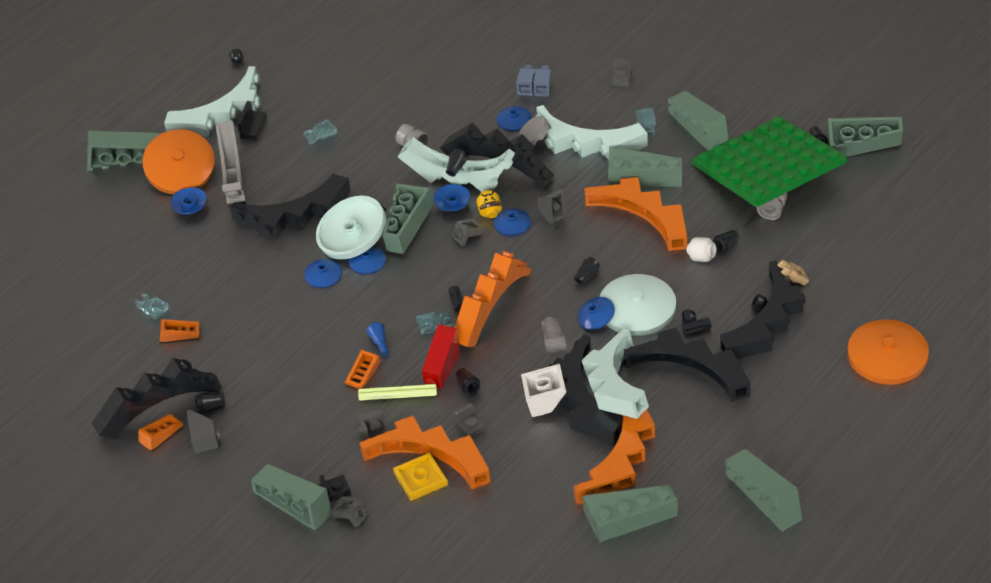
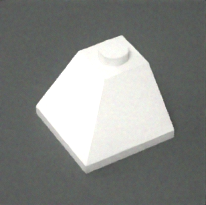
[521,364,566,418]

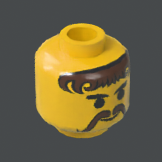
[476,190,502,218]

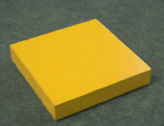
[393,452,448,501]

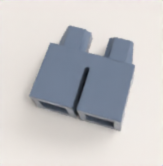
[516,65,552,97]

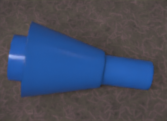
[366,322,389,356]

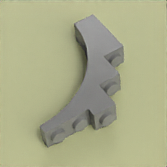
[215,121,246,206]

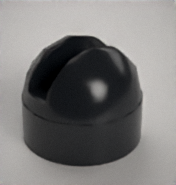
[229,49,243,64]
[751,293,768,310]
[682,309,697,324]

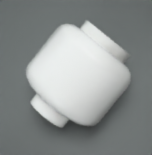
[687,237,716,262]

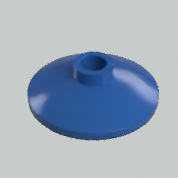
[497,106,532,131]
[434,184,470,211]
[171,187,207,214]
[494,208,531,236]
[349,246,386,274]
[304,259,342,288]
[578,297,615,330]

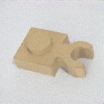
[778,260,809,286]

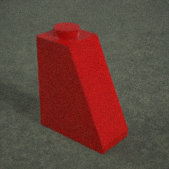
[422,324,460,389]

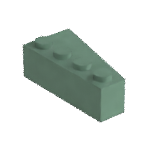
[668,91,729,151]
[827,117,903,157]
[87,131,160,171]
[608,146,682,187]
[382,184,434,254]
[725,449,802,532]
[251,464,332,531]
[582,485,678,543]

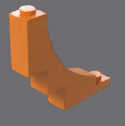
[574,409,655,505]

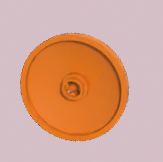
[143,129,215,194]
[847,319,929,385]

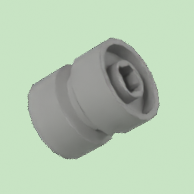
[396,123,430,146]
[757,193,787,220]

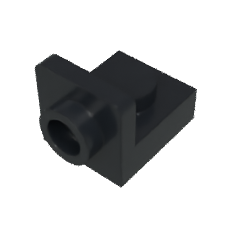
[317,474,351,502]

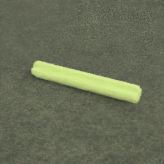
[358,384,437,401]

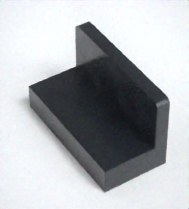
[237,101,267,141]

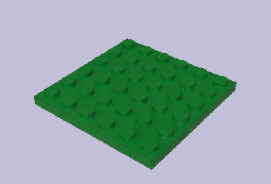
[692,116,847,208]

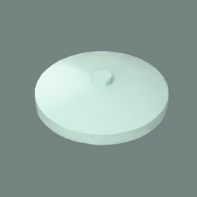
[316,196,386,259]
[599,274,676,336]

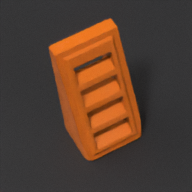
[159,319,200,342]
[344,349,381,389]
[138,414,183,450]

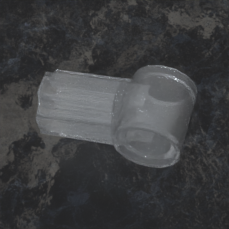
[541,317,567,355]

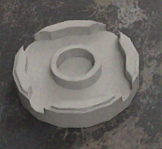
[518,116,549,146]

